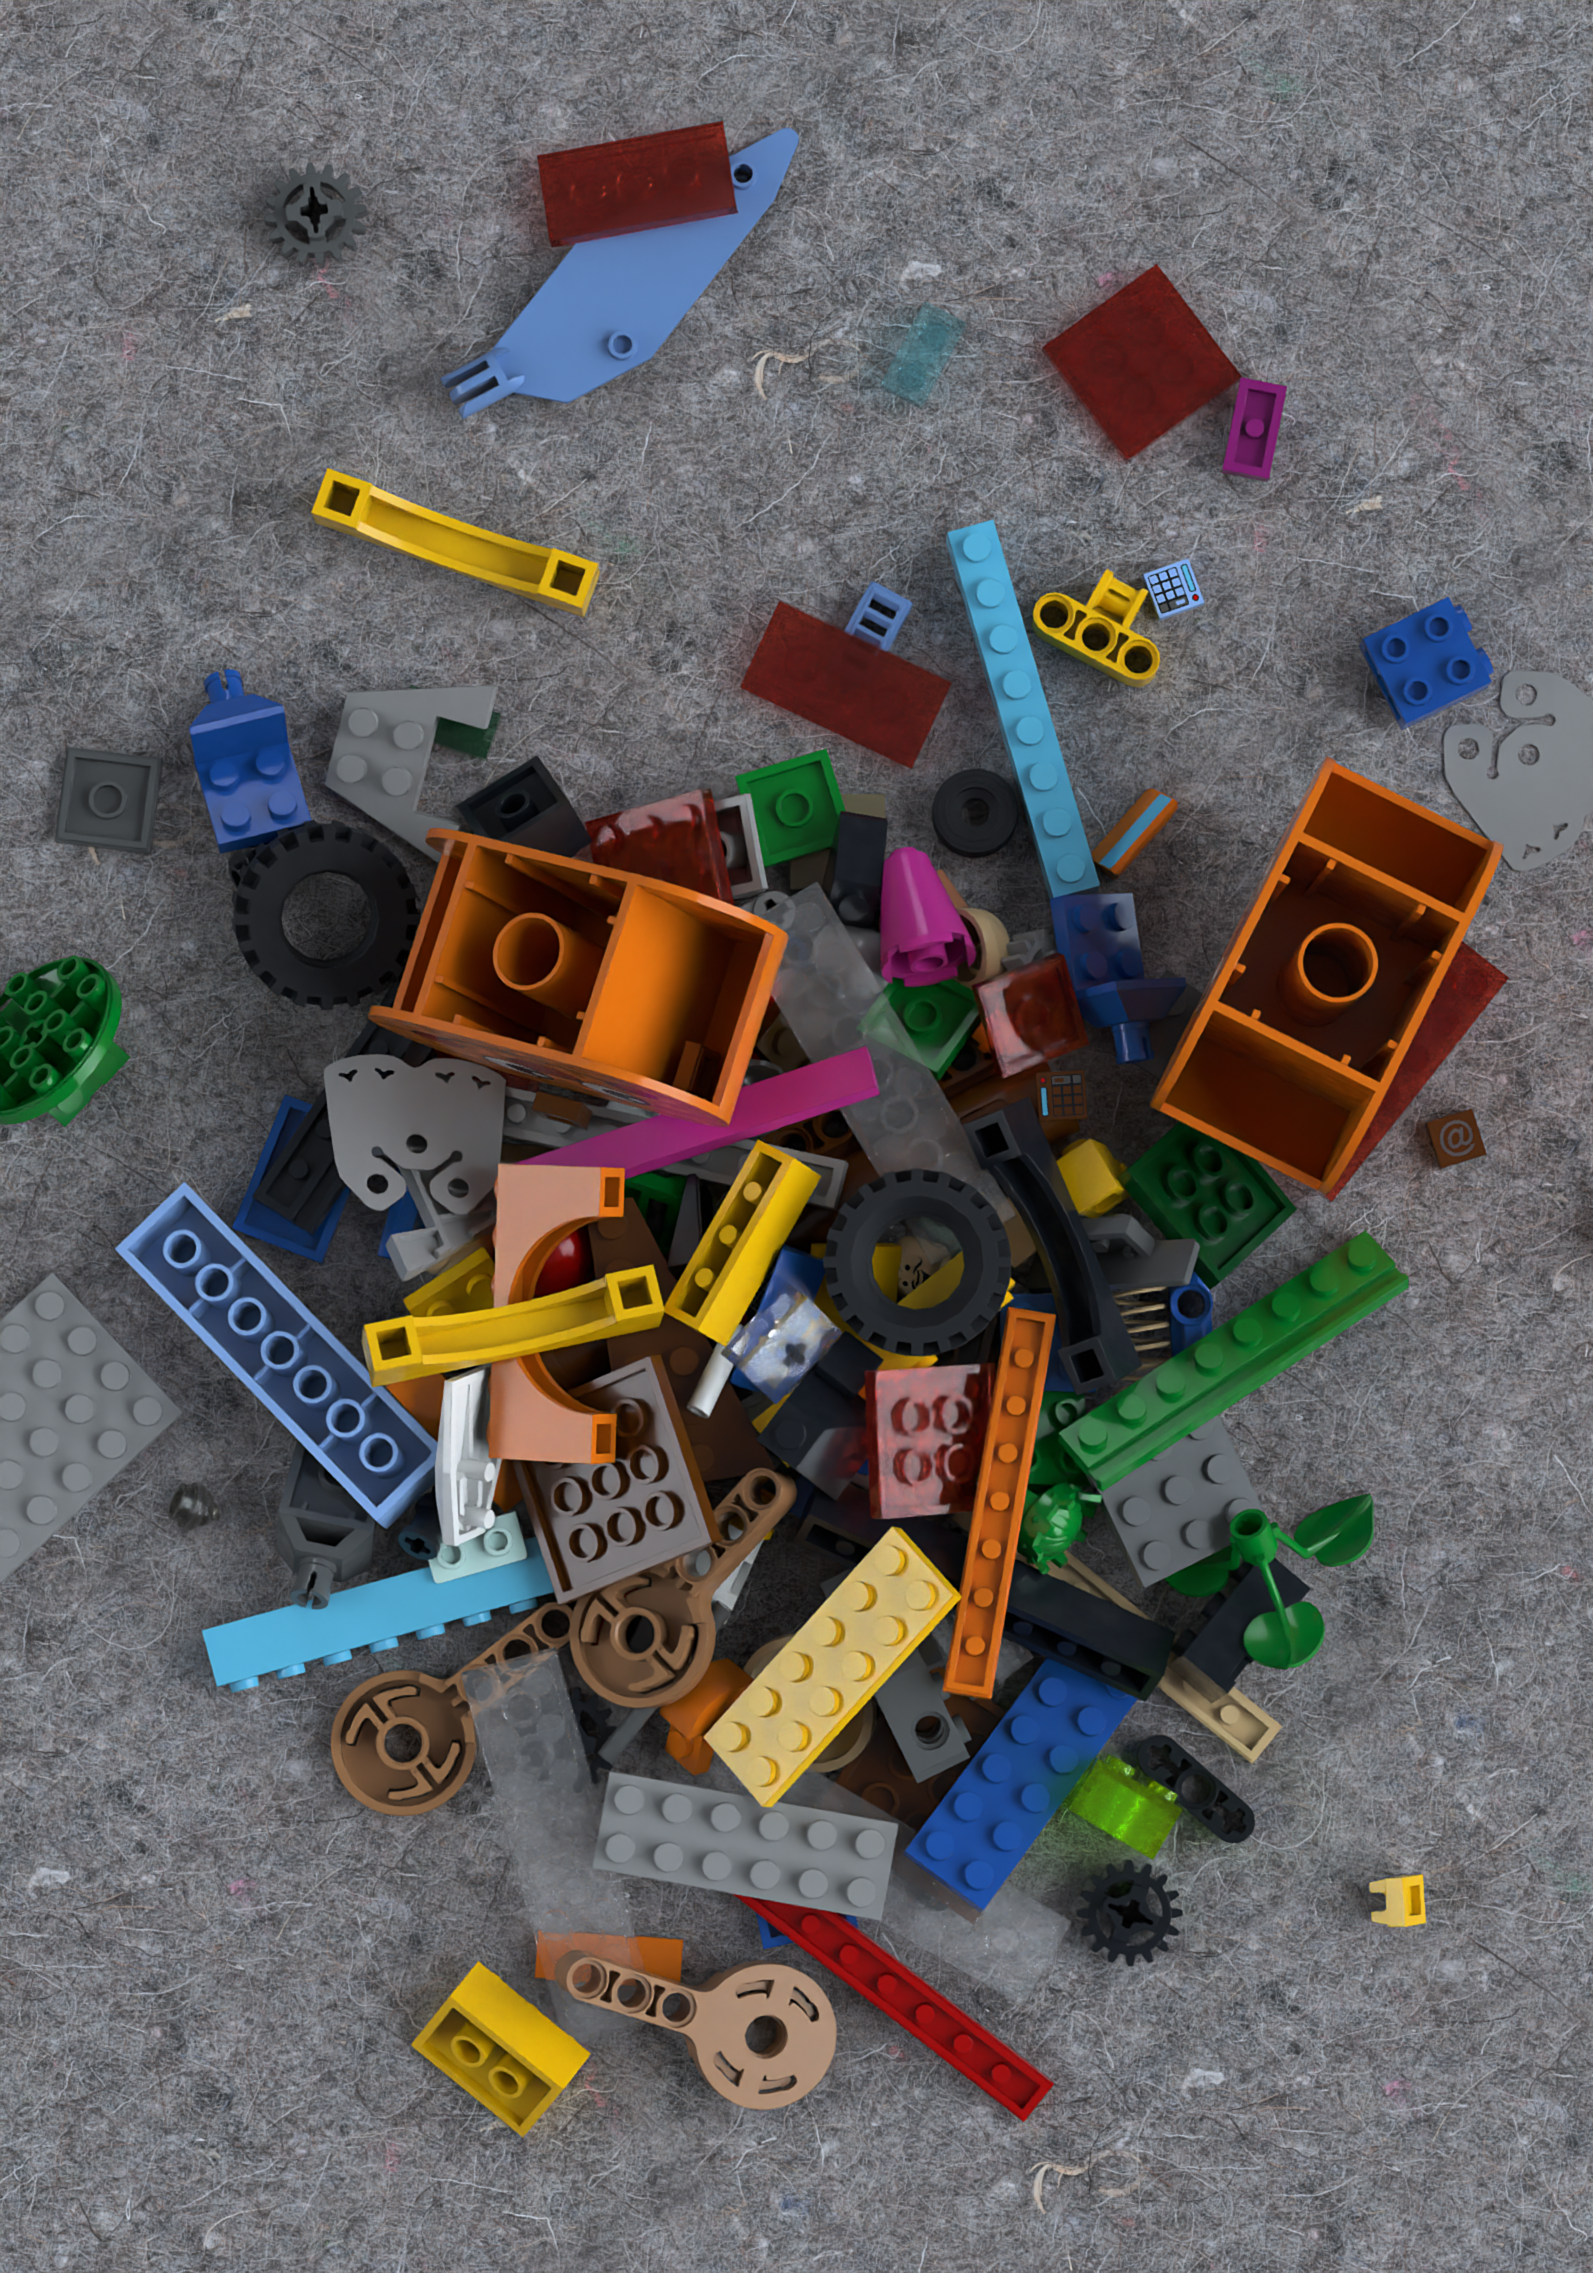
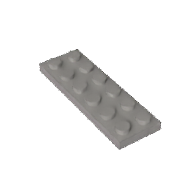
[592,1771,899,1921]

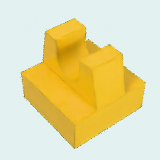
[1369,1874,1426,1927]

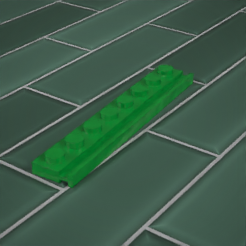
[1058,1230,1409,1492]

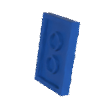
[232,1095,352,1264]

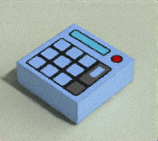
[1142,558,1204,621]

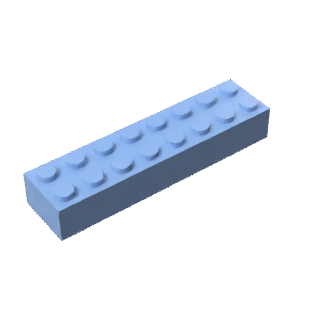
[115,1182,438,1529]

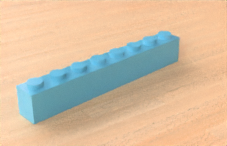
[946,520,1100,899]
[202,1537,554,1693]

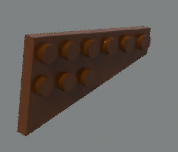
[587,1197,776,1482]

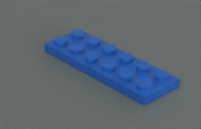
[902,1658,1138,1913]

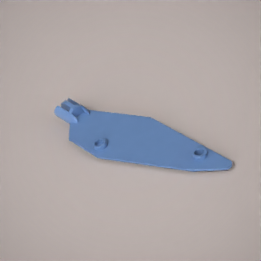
[440,128,799,420]

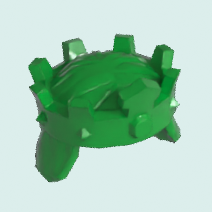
[1017,1482,1102,1575]

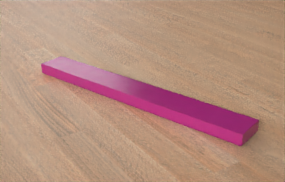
[514,1046,880,1179]

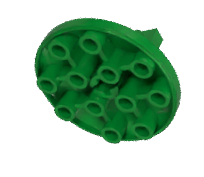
[0,955,131,1127]

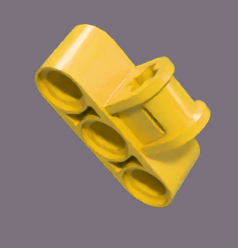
[1031,569,1160,687]

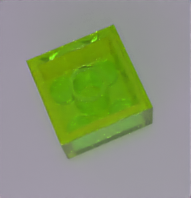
[1065,1753,1183,1860]

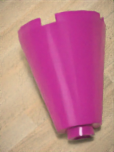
[880,847,976,987]

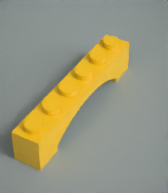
[311,468,600,618]
[361,1264,665,1388]

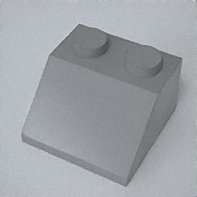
[667,793,768,903]

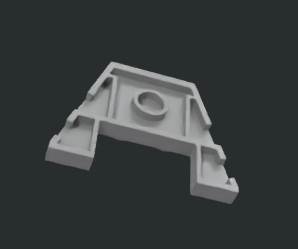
[324,684,498,863]
[371,1134,497,1282]

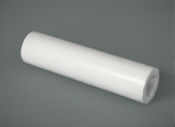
[686,1324,749,1418]

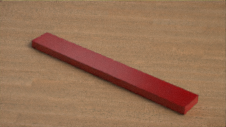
[733,1894,1054,2122]

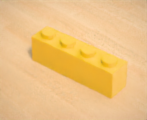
[664,1139,821,1347]

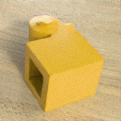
[1056,1138,1131,1218]

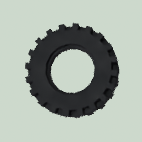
[231,820,420,1010]
[823,1168,1011,1356]

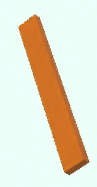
[942,1307,1056,1701]

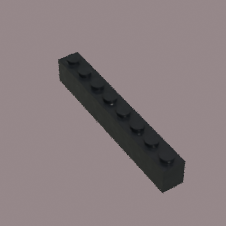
[793,1483,1176,1702]

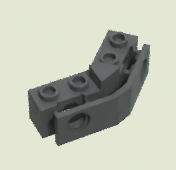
[820,1569,972,1783]

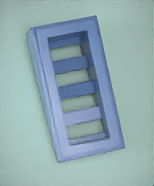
[825,581,913,691]

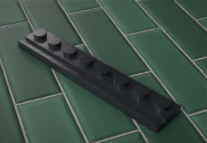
[252,967,436,1236]

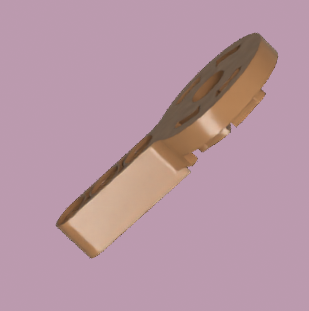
[570,1468,797,1708]
[330,1602,574,1816]
[555,1950,837,2110]

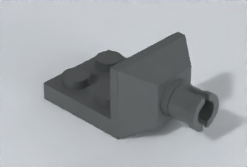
[276,1439,377,1610]

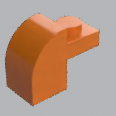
[659,1658,754,1775]

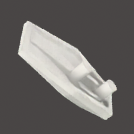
[435,1365,502,1546]

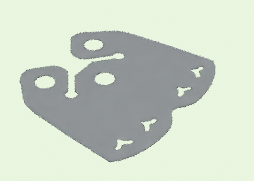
[1443,669,1593,871]
[323,1054,506,1215]

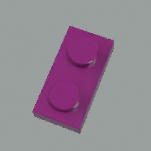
[1221,377,1287,482]

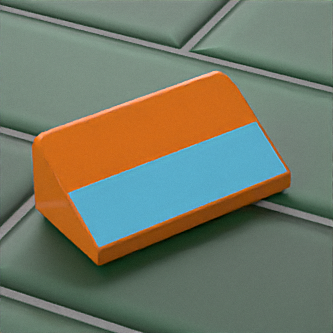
[1091,788,1178,880]

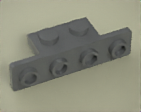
[1026,1214,1200,1294]

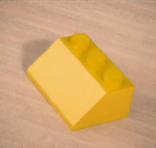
[411,1961,591,2137]

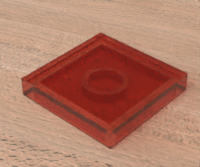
[971,952,1089,1078]

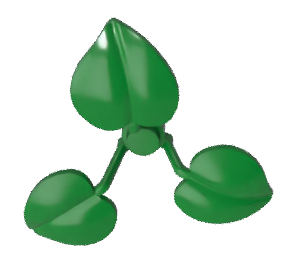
[1164,1493,1374,1670]

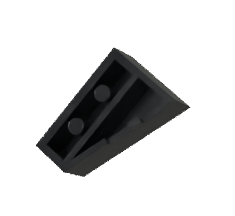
[1167,1557,1311,1704]

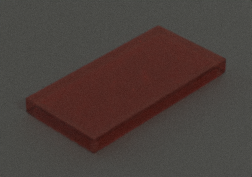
[537,121,738,248]
[740,600,953,769]

